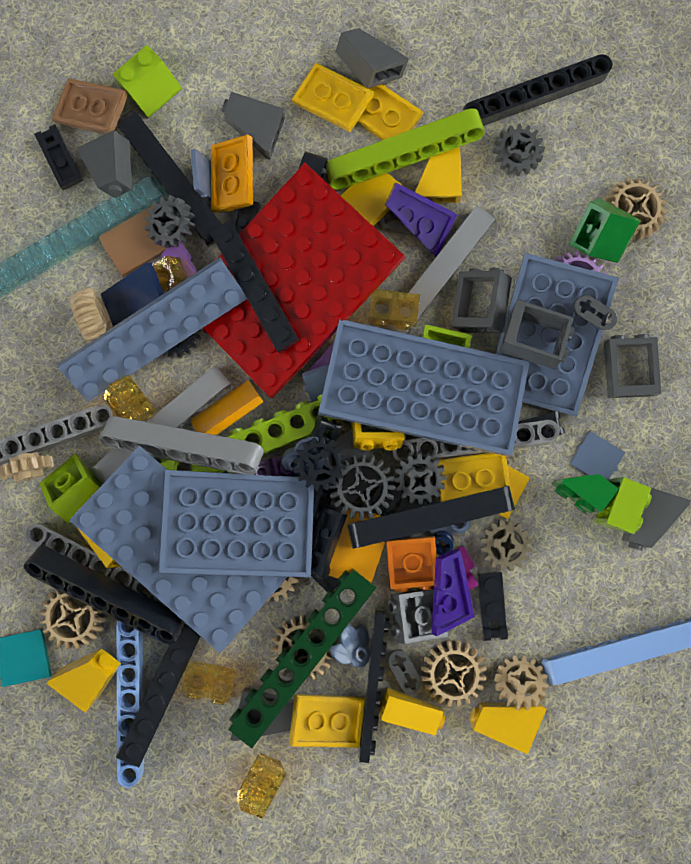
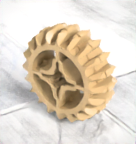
[604,177,667,241]
[70,287,113,344]
[39,589,106,649]
[270,615,334,682]
[421,640,487,707]

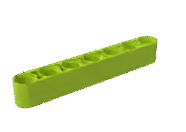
[325,109,485,190]

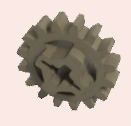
[480,519,533,571]

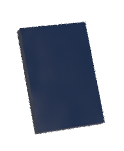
[101,263,164,327]

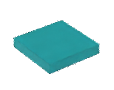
[0,628,52,687]

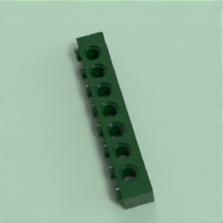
[228,568,376,749]

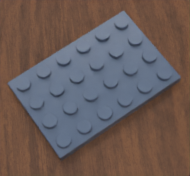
[495,253,619,417]
[159,470,314,577]

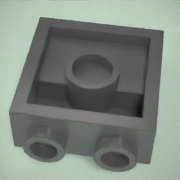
[388,588,448,644]

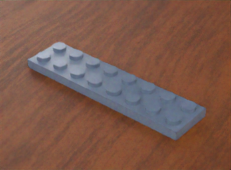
[58,257,247,402]

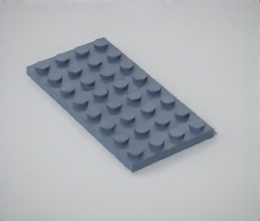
[318,319,529,457]
[69,445,287,653]

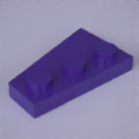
[385,183,457,257]
[431,549,475,636]

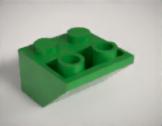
[569,198,641,263]
[552,474,619,514]

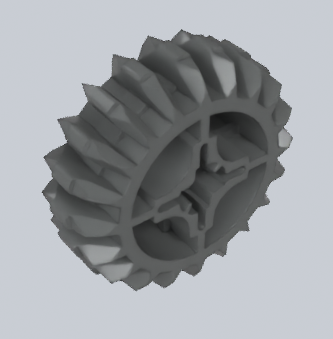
[330,454,395,520]

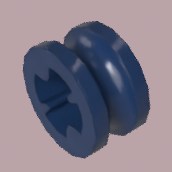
[434,531,454,555]

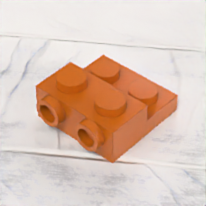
[386,536,437,592]

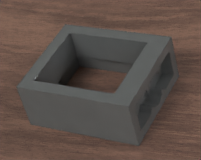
[450,268,512,333]
[499,299,574,370]
[604,334,661,398]

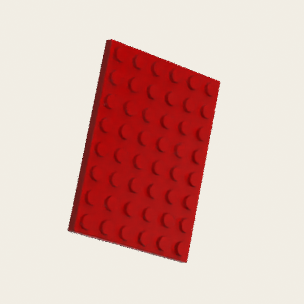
[203,163,406,399]

